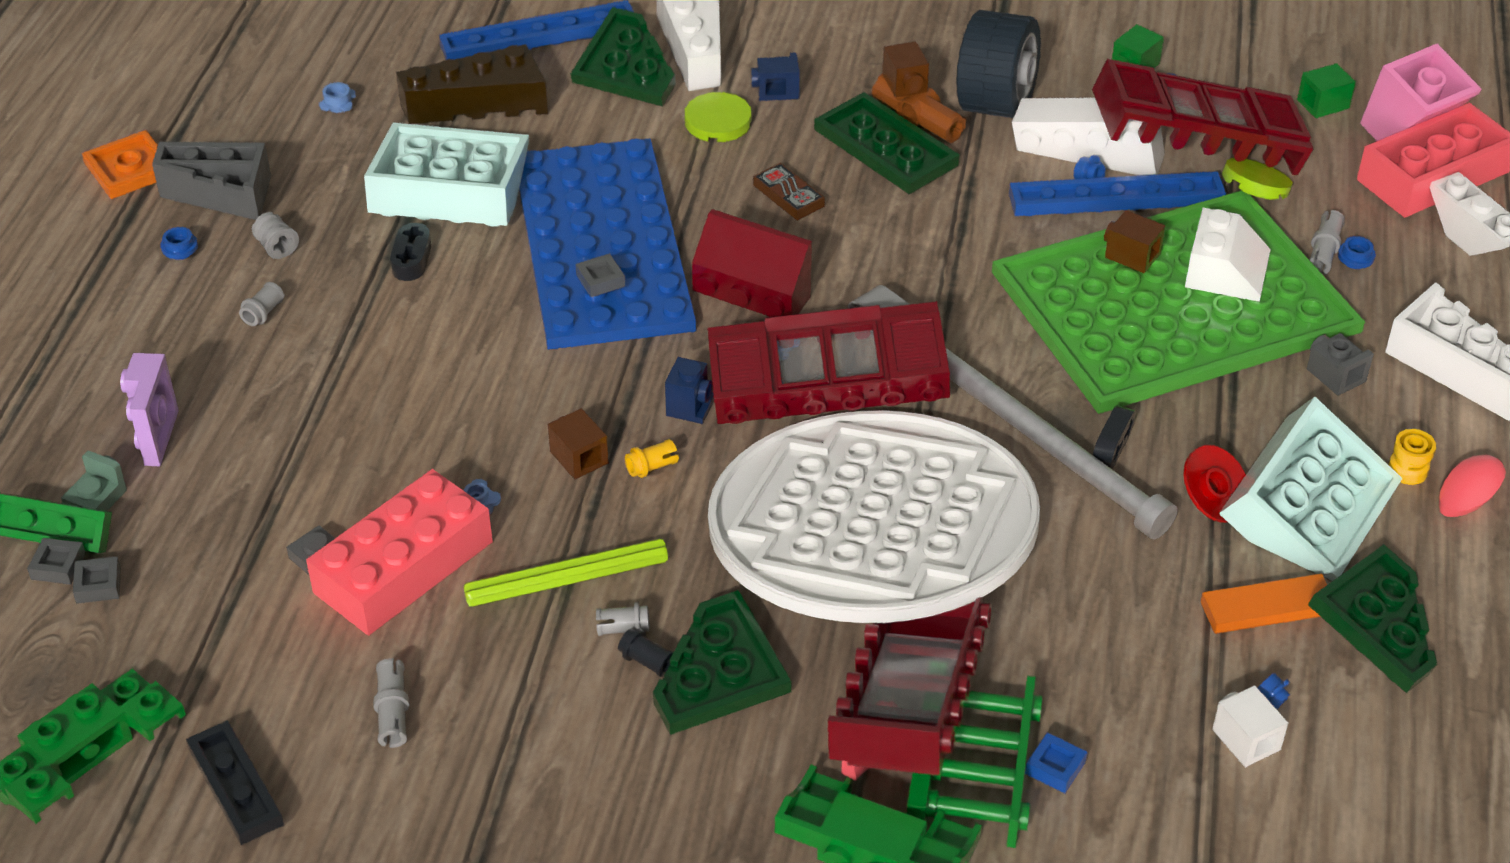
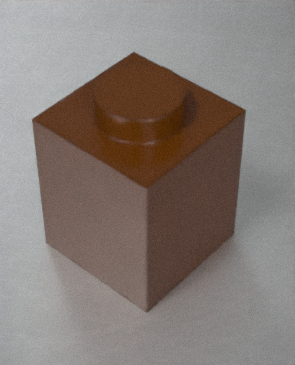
[882,41,929,97]
[1104,210,1166,273]
[548,408,609,480]

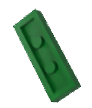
[0,492,112,553]

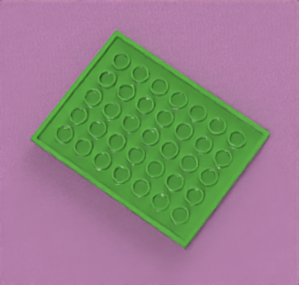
[992,191,1365,414]

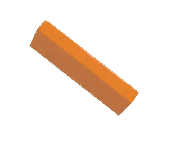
[1200,573,1328,634]

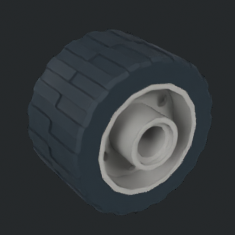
[956,10,1041,118]

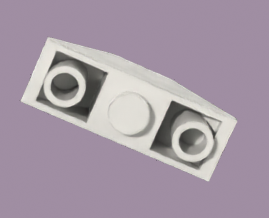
[1430,172,1510,256]

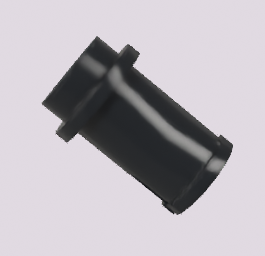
[618,628,673,677]

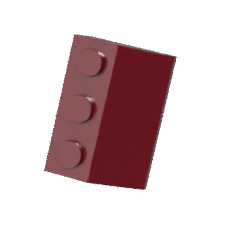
[692,209,812,317]

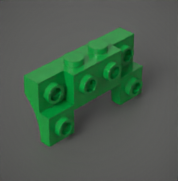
[0,669,186,824]
[774,764,982,863]

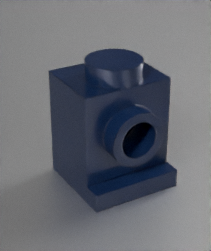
[750,52,800,101]
[665,357,714,424]

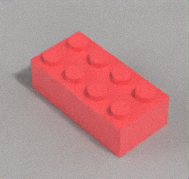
[1357,103,1510,218]
[306,469,493,636]

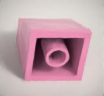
[1360,44,1481,141]

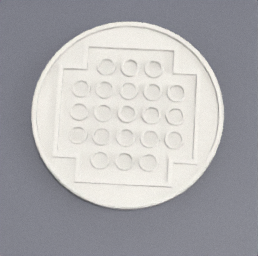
[708,410,1040,623]

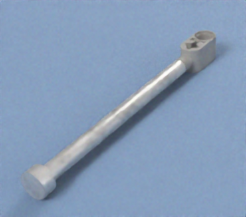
[848,285,1177,539]

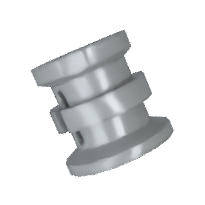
[252,212,299,259]

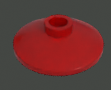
[1183,445,1246,523]

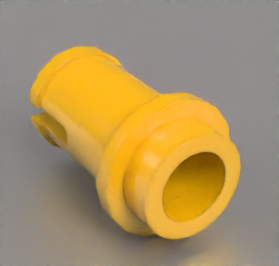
[625,439,679,478]

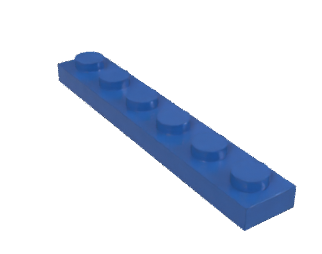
[439,0,634,60]
[1009,171,1226,216]

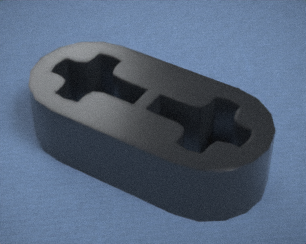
[390,223,431,281]
[1093,405,1136,469]

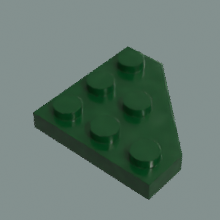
[570,7,676,107]
[1308,544,1437,693]
[653,590,792,735]

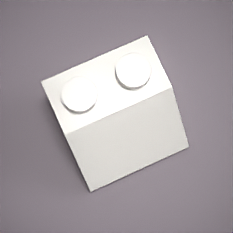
[1185,208,1271,302]

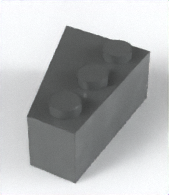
[152,142,271,220]

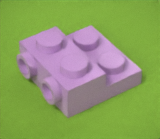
[120,353,179,466]

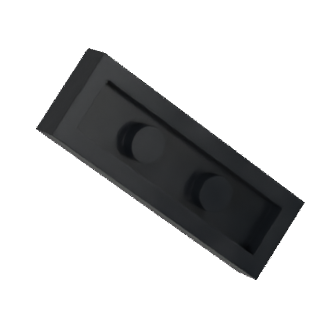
[186,720,284,845]

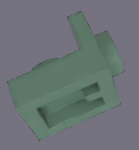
[61,450,127,511]

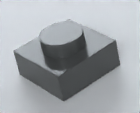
[576,253,625,297]
[286,525,335,575]
[27,538,86,585]
[73,556,121,604]

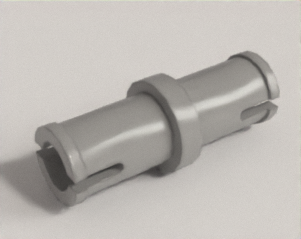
[1309,210,1345,274]
[373,658,409,748]

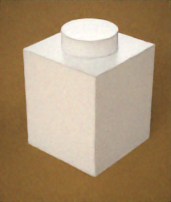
[1212,685,1288,767]

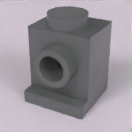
[1307,333,1374,396]

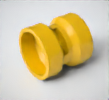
[1388,429,1436,485]

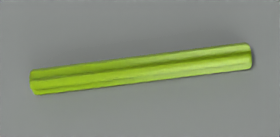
[464,538,668,607]

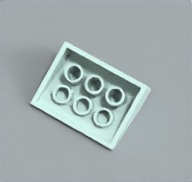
[364,123,529,227]
[1219,397,1402,581]

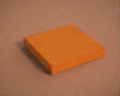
[82,130,158,199]

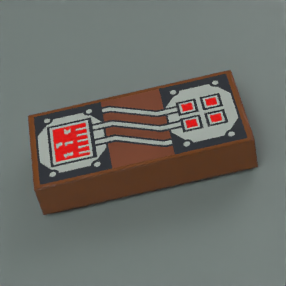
[753,163,825,221]

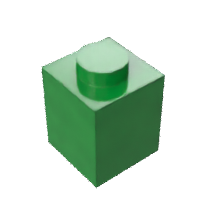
[1112,24,1164,68]
[1297,63,1356,119]

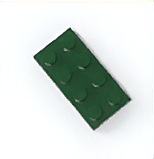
[814,92,960,194]

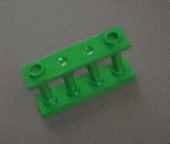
[907,663,1043,848]

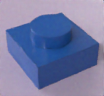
[1025,732,1088,793]

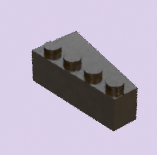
[396,44,548,124]

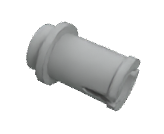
[239,282,285,326]
[596,602,650,636]

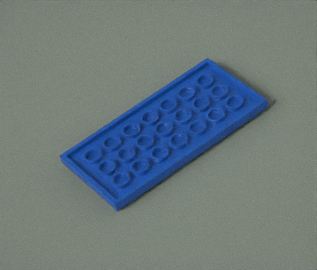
[519,138,696,350]

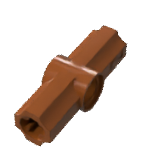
[872,74,966,143]

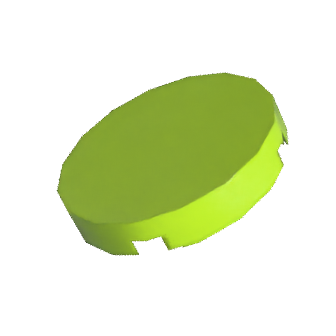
[685,92,752,142]
[1221,158,1293,200]

